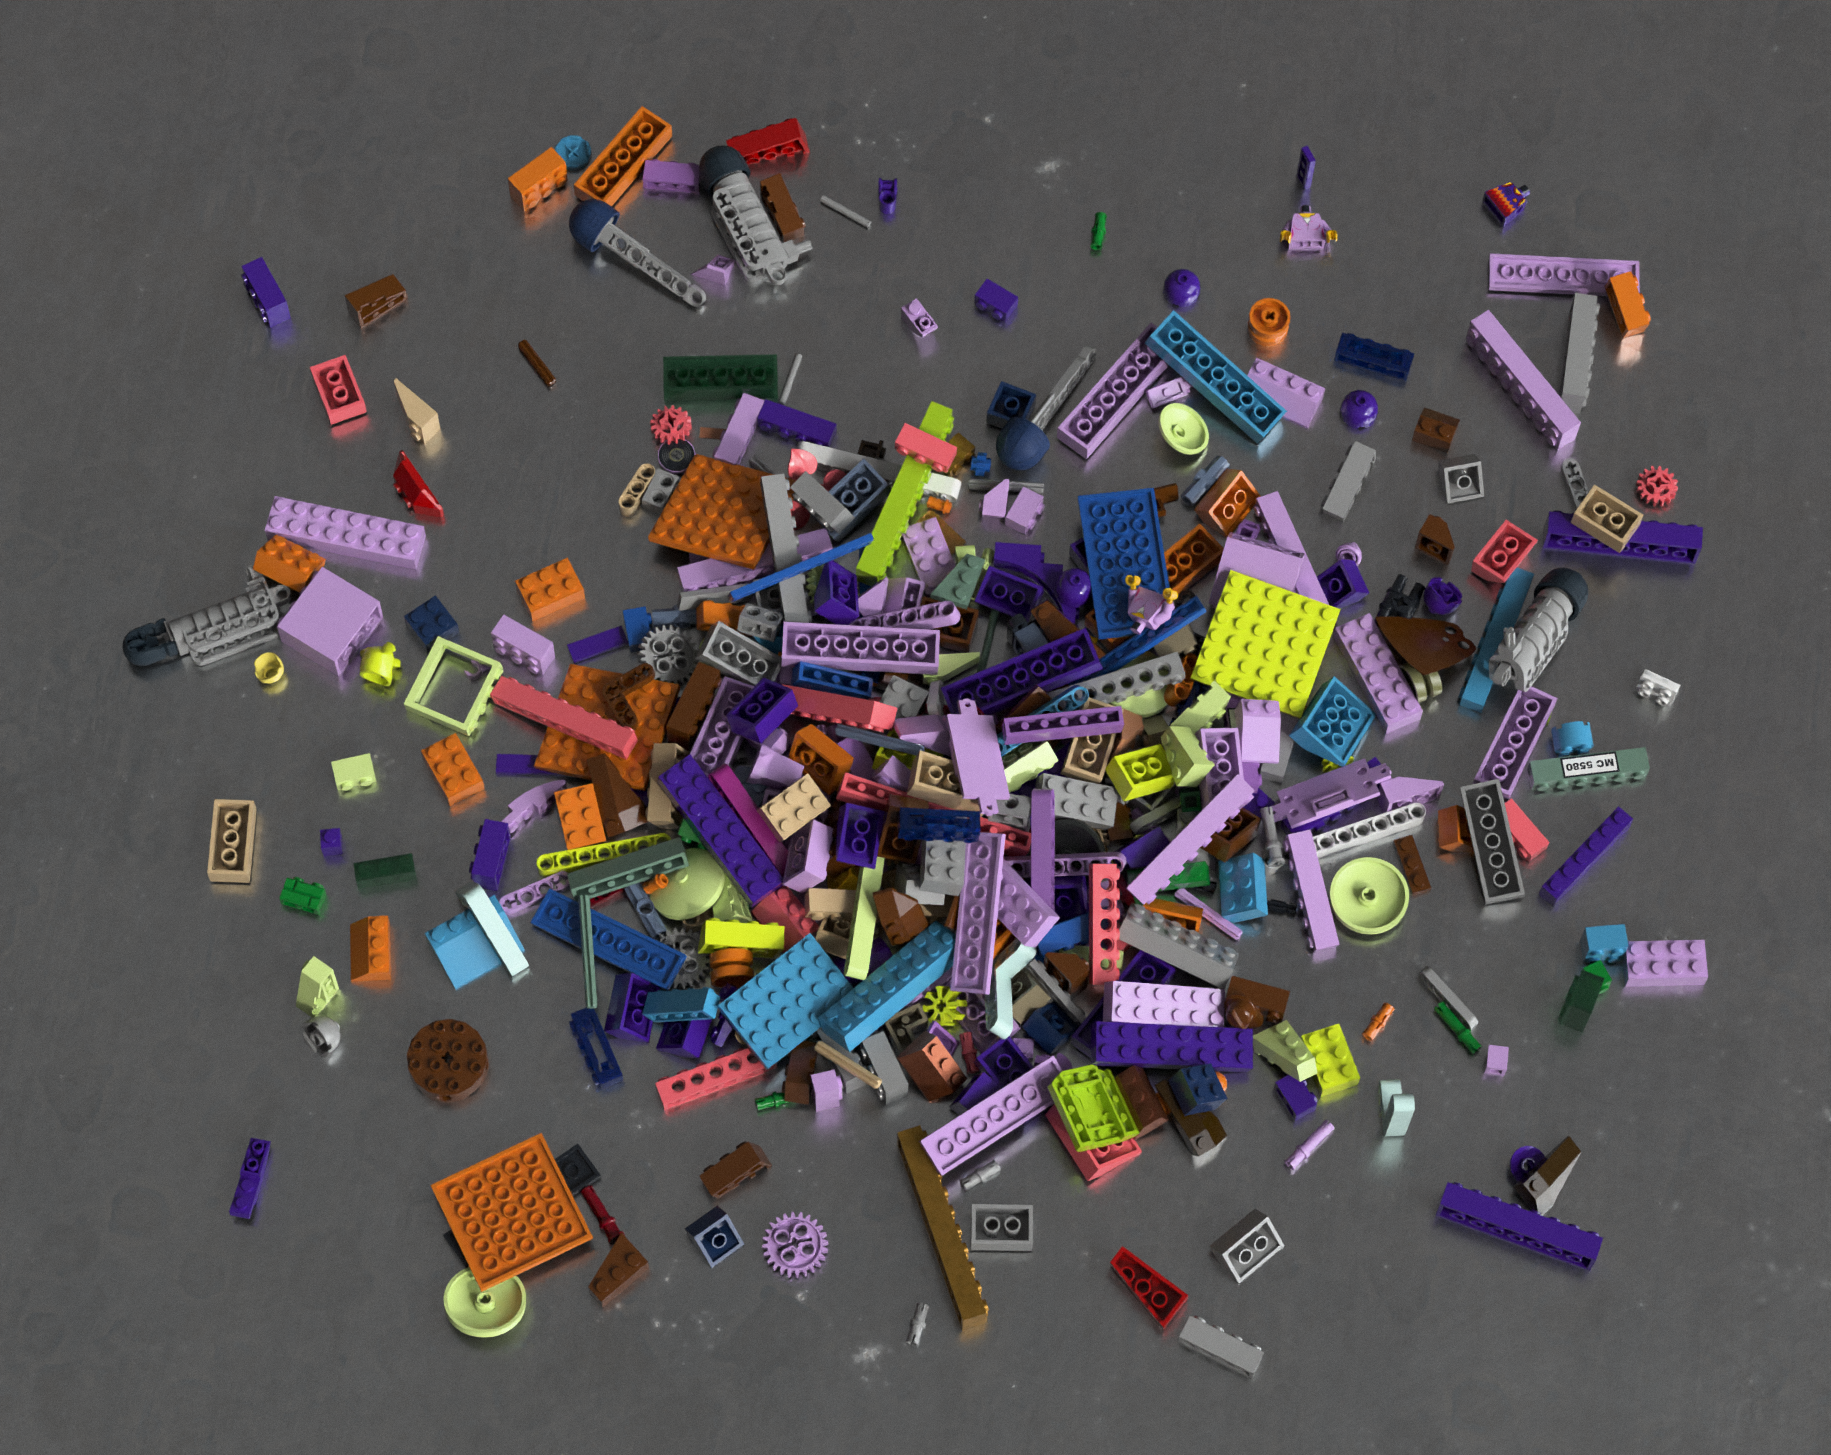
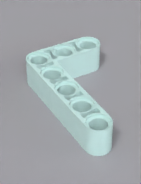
[455,881,529,976]
[985,939,1037,1039]
[1379,1079,1415,1137]

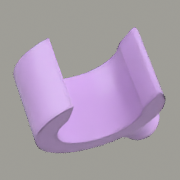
[464,660,491,680]

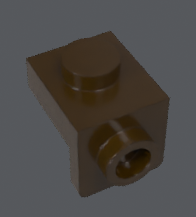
[858,440,886,460]

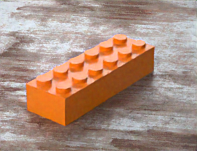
[574,106,672,207]

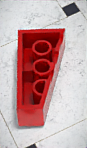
[726,118,810,165]
[1110,1246,1188,1331]

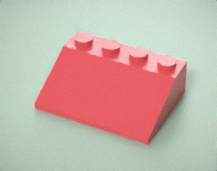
[1045,1104,1142,1181]

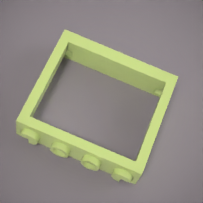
[404,636,504,736]

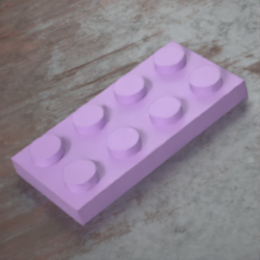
[902,517,956,597]

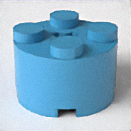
[1551,721,1594,758]

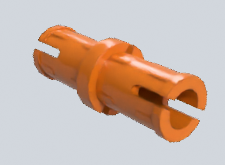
[1362,1002,1395,1041]

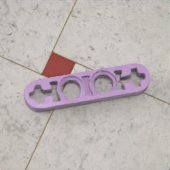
[499,871,570,915]

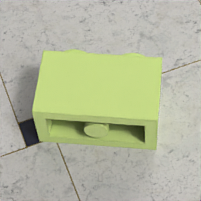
[331,753,376,790]

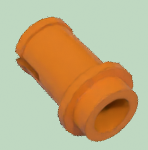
[927,496,952,514]
[643,873,668,894]

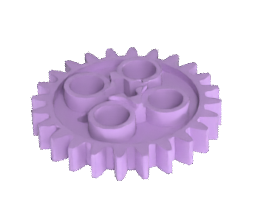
[762,1212,828,1278]

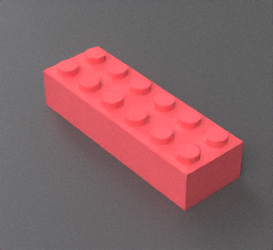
[782,684,897,733]

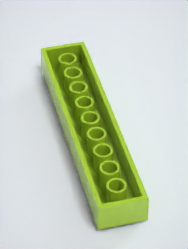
[856,401,954,586]

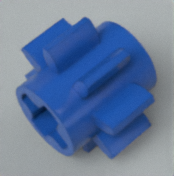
[971,452,991,476]

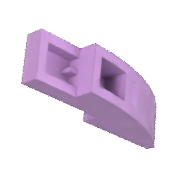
[501,780,568,833]

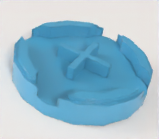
[555,135,592,171]

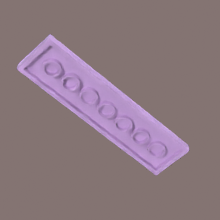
[1489,253,1640,296]
[950,831,1006,995]
[919,1056,1063,1176]

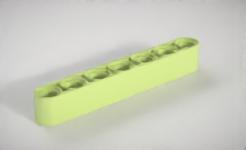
[844,857,885,980]

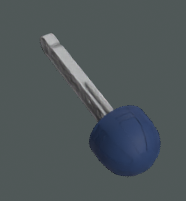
[569,199,706,307]
[996,346,1097,470]

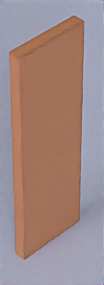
[699,427,727,439]

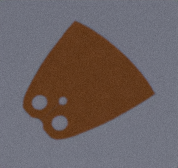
[1375,616,1476,675]

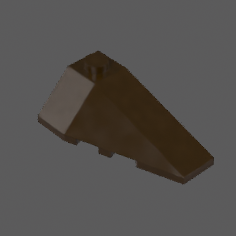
[1154,1075,1227,1157]
[1513,1136,1581,1216]

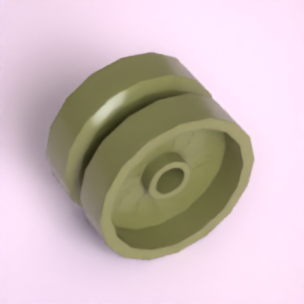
[1399,662,1442,703]

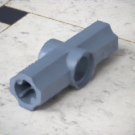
[1181,455,1230,507]
[652,605,697,628]
[624,882,667,939]

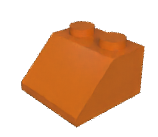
[1438,805,1474,853]

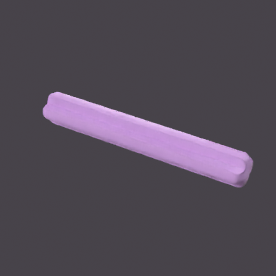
[1175,888,1243,940]

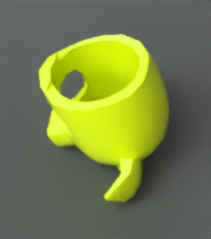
[360,642,401,687]

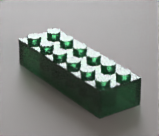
[663,354,778,401]

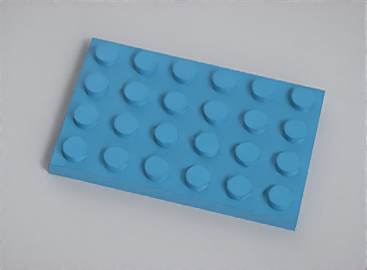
[717,933,853,1070]

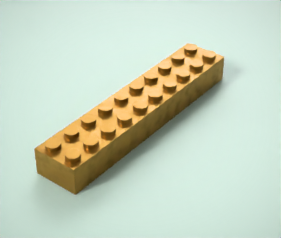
[897,1125,989,1331]

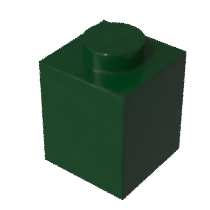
[1179,787,1202,812]

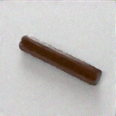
[518,339,556,386]

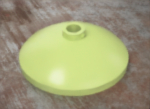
[1158,403,1209,455]

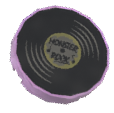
[658,439,696,475]

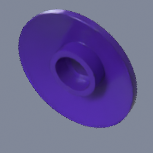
[1510,1146,1545,1182]

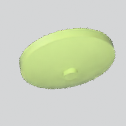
[1103,651,1169,718]
[649,848,725,920]
[1329,857,1409,934]
[444,1267,526,1337]

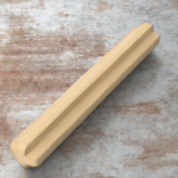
[814,1041,882,1089]

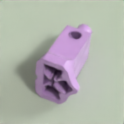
[746,743,814,790]

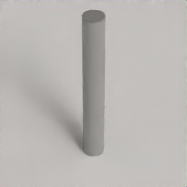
[820,195,871,228]
[778,353,802,406]

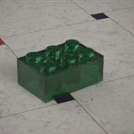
[1559,970,1605,1033]

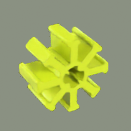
[922,986,967,1026]

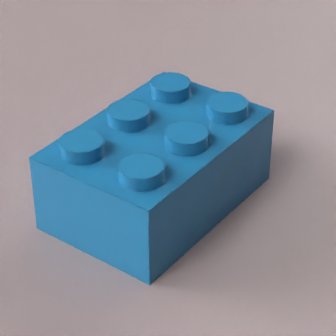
[1218,853,1268,923]

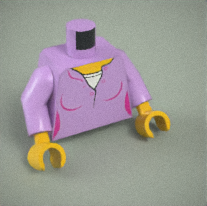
[1279,205,1337,249]
[1125,575,1178,635]

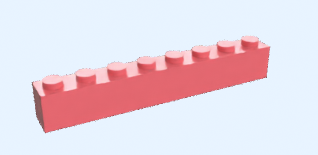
[490,676,638,760]

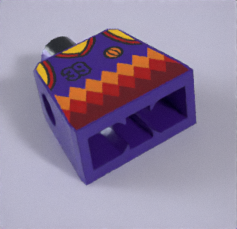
[1482,182,1530,227]

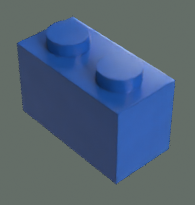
[623,606,653,653]

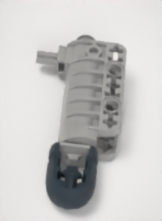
[122,566,291,666]

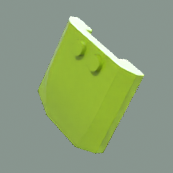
[1047,1065,1139,1152]

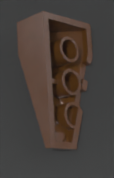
[587,753,649,838]

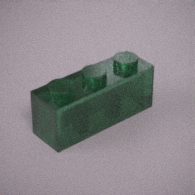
[353,853,417,889]

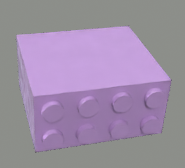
[1209,532,1305,609]
[277,567,383,677]

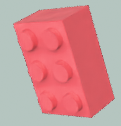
[310,355,367,425]

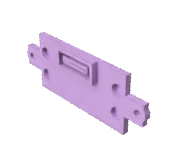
[945,699,1010,816]
[1268,758,1391,829]

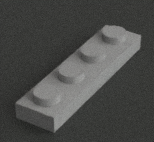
[1025,959,1086,1025]

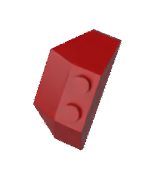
[392,450,444,518]

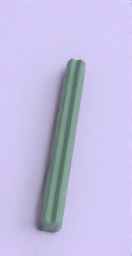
[578,895,597,1009]

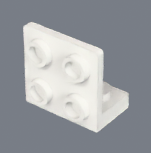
[1635,669,1681,707]

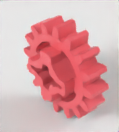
[650,405,692,445]
[1636,466,1678,507]

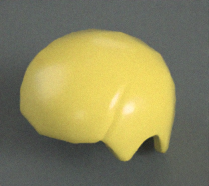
[254,652,284,684]

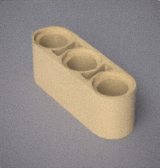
[618,463,655,517]

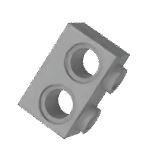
[642,468,679,515]
[737,603,783,642]

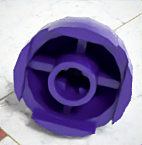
[1163,269,1201,308]
[1340,390,1378,429]
[1055,568,1092,608]
[1423,577,1463,615]

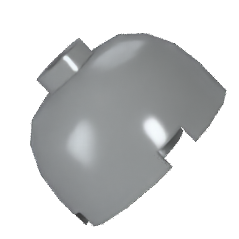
[301,1015,341,1057]

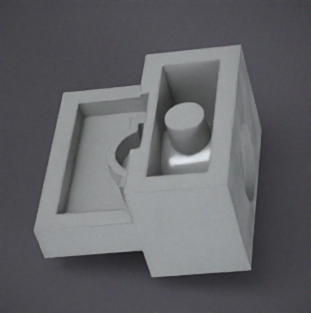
[988,794,1031,832]

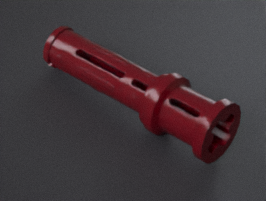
[581,1185,625,1244]

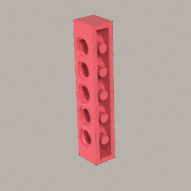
[1089,864,1120,985]
[655,1048,777,1111]

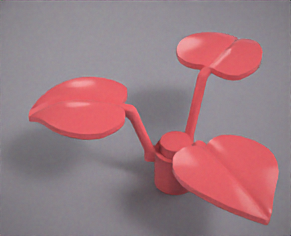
[787,448,847,530]

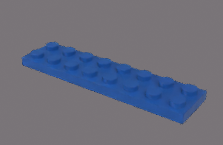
[530,888,687,991]

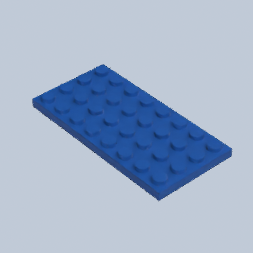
[1077,488,1170,640]

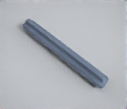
[835,724,925,756]

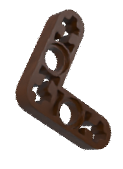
[602,663,655,730]

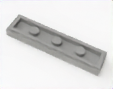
[677,583,752,611]

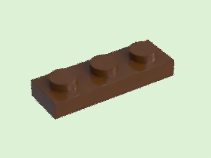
[1393,835,1431,896]

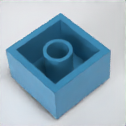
[1580,924,1628,964]

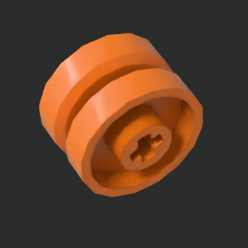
[1247,298,1290,347]
[709,948,754,988]

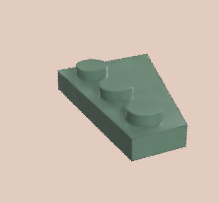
[930,554,985,610]

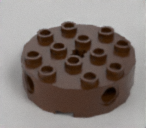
[407,1019,489,1103]

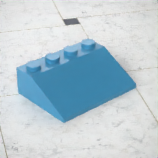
[1289,676,1377,767]
[425,895,525,990]

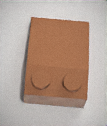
[1106,708,1144,767]

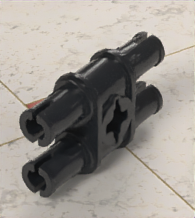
[1374,574,1425,628]

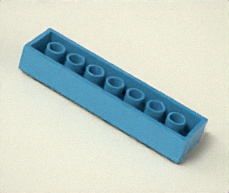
[1145,310,1287,444]
[818,920,956,1052]

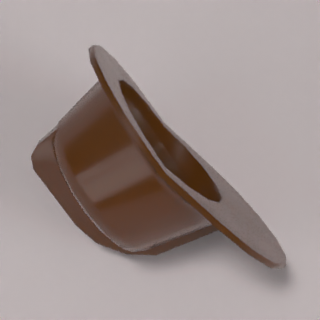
[1224,994,1263,1029]

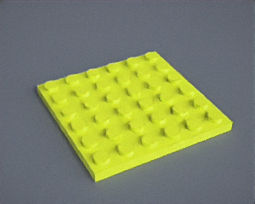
[1190,570,1341,719]

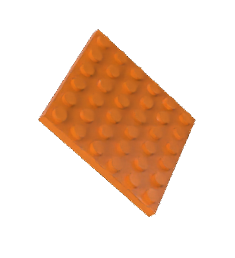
[648,454,796,570]
[534,664,680,791]
[430,1133,593,1292]

